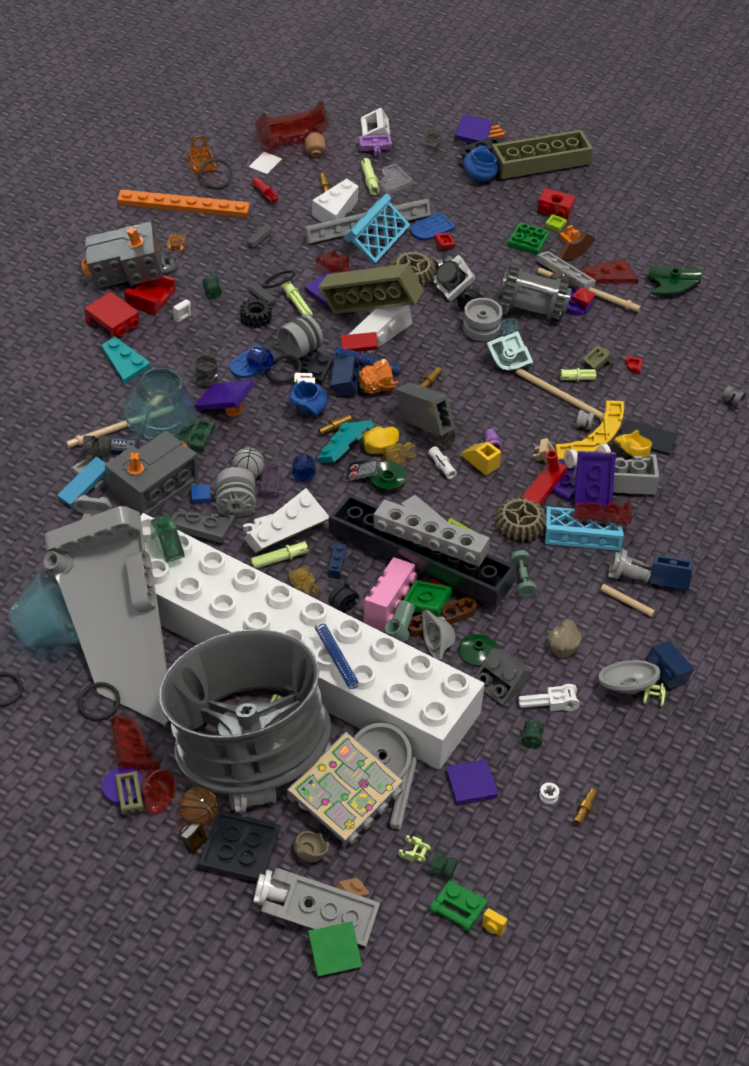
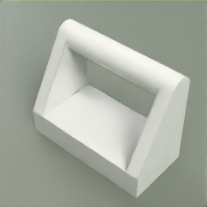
[360,108,391,137]

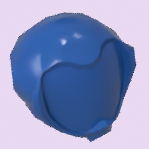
[462,145,498,182]
[289,380,328,416]

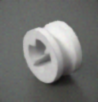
[539,783,559,804]

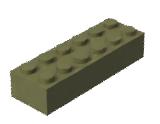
[492,130,593,179]
[318,263,424,314]

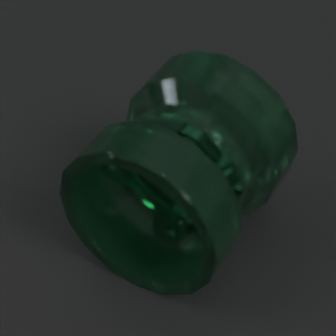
[202,275,222,299]
[521,719,545,749]
[429,852,458,880]

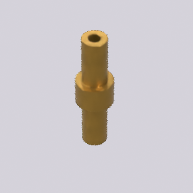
[319,173,331,193]
[420,367,442,388]
[318,415,352,435]
[573,788,598,826]

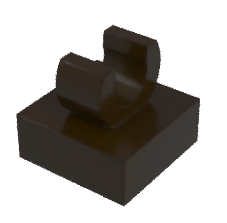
[179,821,208,853]

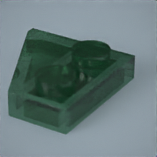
[175,418,215,452]

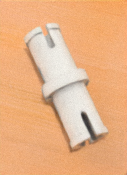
[428,446,457,479]

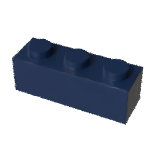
[328,543,347,579]

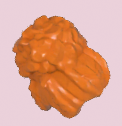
[358,359,398,394]

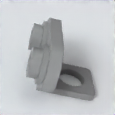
[73,495,112,519]

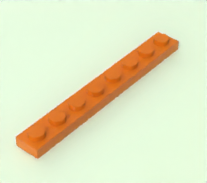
[117,190,250,218]

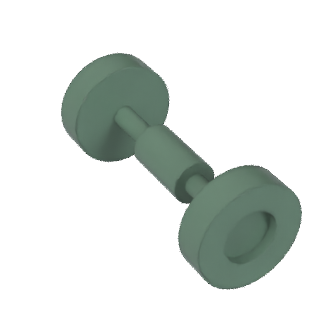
[510,550,537,598]

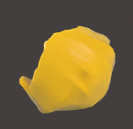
[362,427,399,454]
[614,430,652,458]

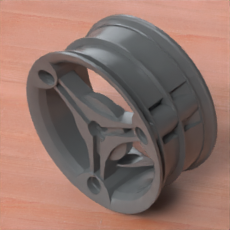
[159,629,331,794]

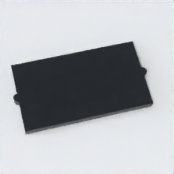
[620,420,677,456]

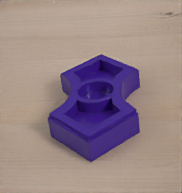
[553,460,575,502]

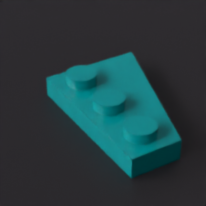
[102,337,151,385]
[317,420,374,463]

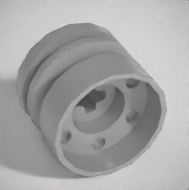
[277,314,323,360]
[216,467,256,518]

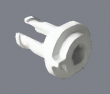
[254,869,291,906]

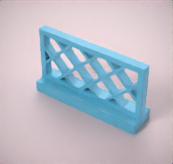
[343,193,410,264]
[545,506,624,551]

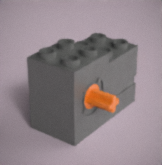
[81,221,163,289]
[105,431,198,516]

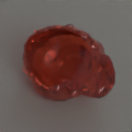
[315,250,350,273]
[141,769,176,813]

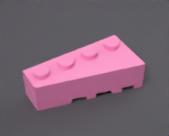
[363,557,417,632]

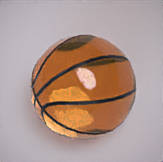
[179,787,218,825]

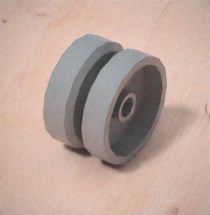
[463,298,502,341]

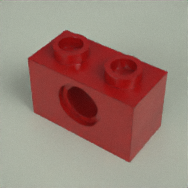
[537,188,576,220]

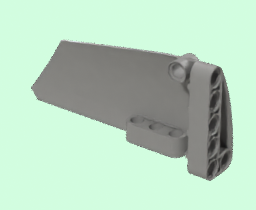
[43,506,169,725]

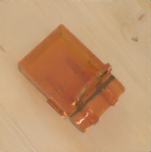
[186,136,216,174]

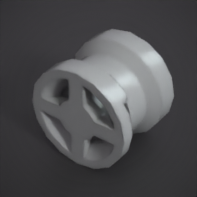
[576,410,595,430]

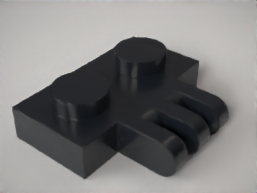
[297,353,334,385]

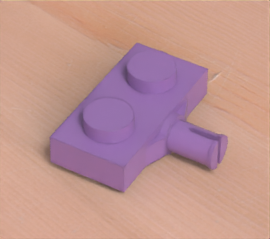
[359,134,392,156]

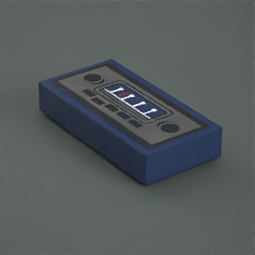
[98,435,139,455]

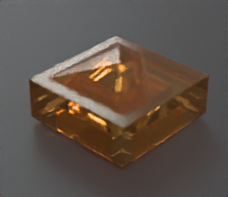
[167,233,187,250]

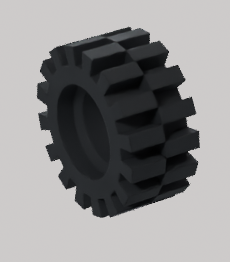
[240,297,272,329]

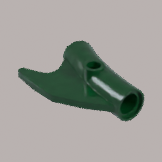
[648,265,701,295]

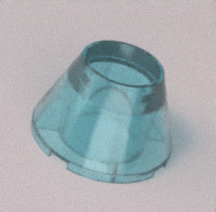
[123,368,196,438]
[8,569,80,647]

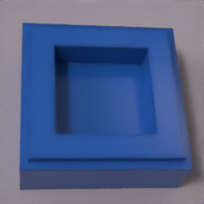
[191,484,211,504]

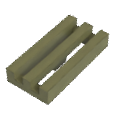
[116,771,143,814]

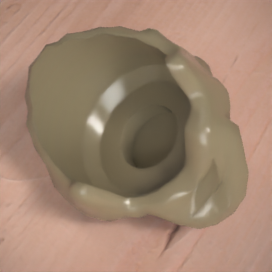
[547,619,582,659]

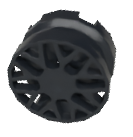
[457,286,484,311]
[328,583,359,613]

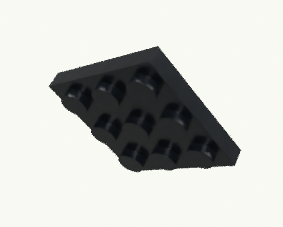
[198,810,281,883]

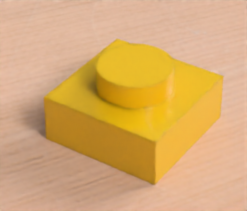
[482,908,508,937]

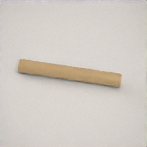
[600,584,655,617]

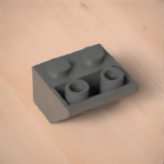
[474,648,533,705]

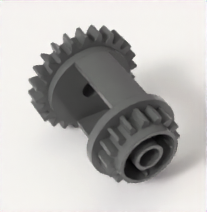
[497,259,572,320]

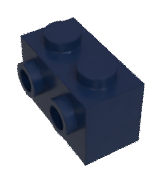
[330,355,361,397]
[650,554,694,590]
[645,641,695,689]

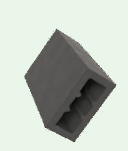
[395,382,455,436]

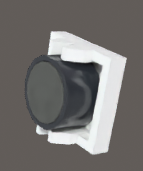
[434,255,476,301]

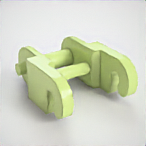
[643,683,665,707]
[398,835,431,862]

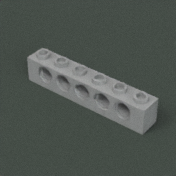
[374,499,490,566]

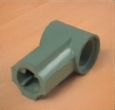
[385,600,415,642]

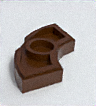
[558,231,596,260]

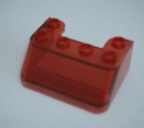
[255,101,329,147]

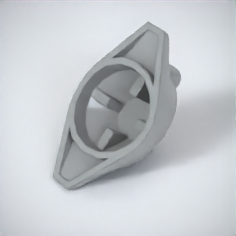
[422,610,455,660]

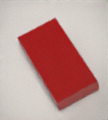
[341,332,378,353]

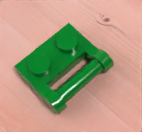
[429,880,488,932]

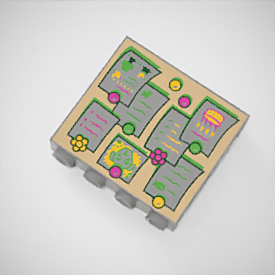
[287,732,403,848]

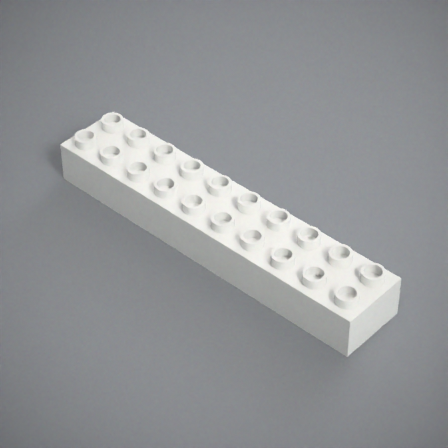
[140,513,485,770]

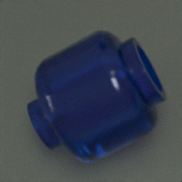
[246,347,274,371]
[291,454,316,482]

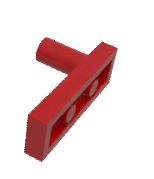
[522,450,568,506]

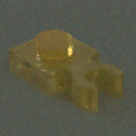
[383,442,417,464]
[288,566,319,596]

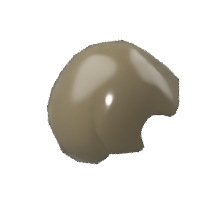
[294,831,329,863]

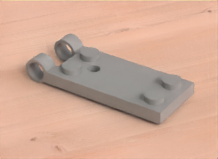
[261,868,380,947]

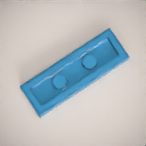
[57,457,106,508]

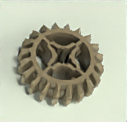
[391,251,436,288]
[495,497,546,543]

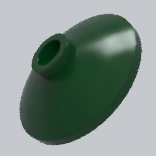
[369,461,407,490]
[458,634,498,667]

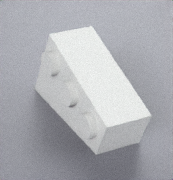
[312,179,358,222]

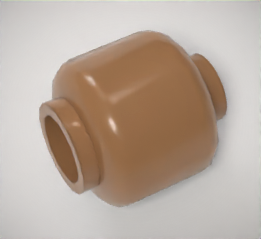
[305,132,326,157]

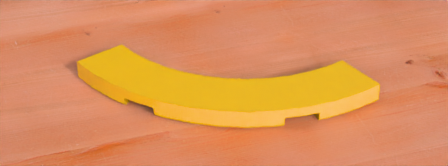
[555,401,624,463]

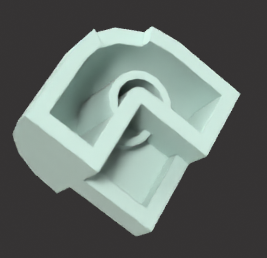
[487,331,533,370]

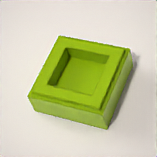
[544,214,567,233]

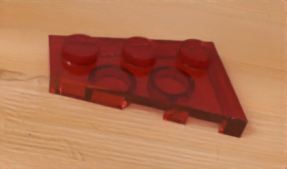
[579,258,639,284]
[574,502,632,525]
[111,715,161,773]

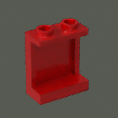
[124,275,175,316]
[84,292,140,338]

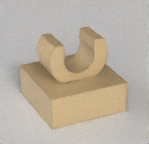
[533,438,555,465]

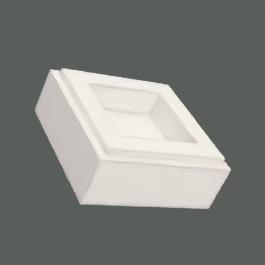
[173,299,191,323]

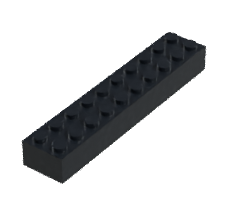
[329,494,516,607]

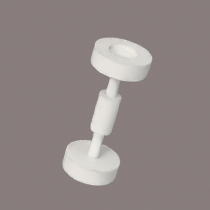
[564,444,611,468]

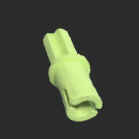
[560,368,596,382]

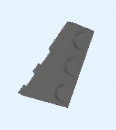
[168,511,236,543]

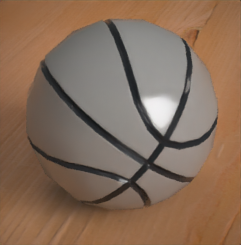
[232,447,265,479]

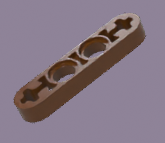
[408,598,477,637]

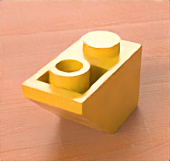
[461,442,501,476]

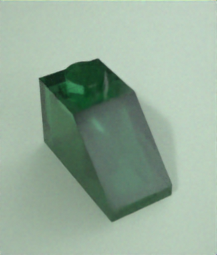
[150,514,185,563]

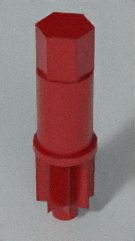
[252,177,279,203]

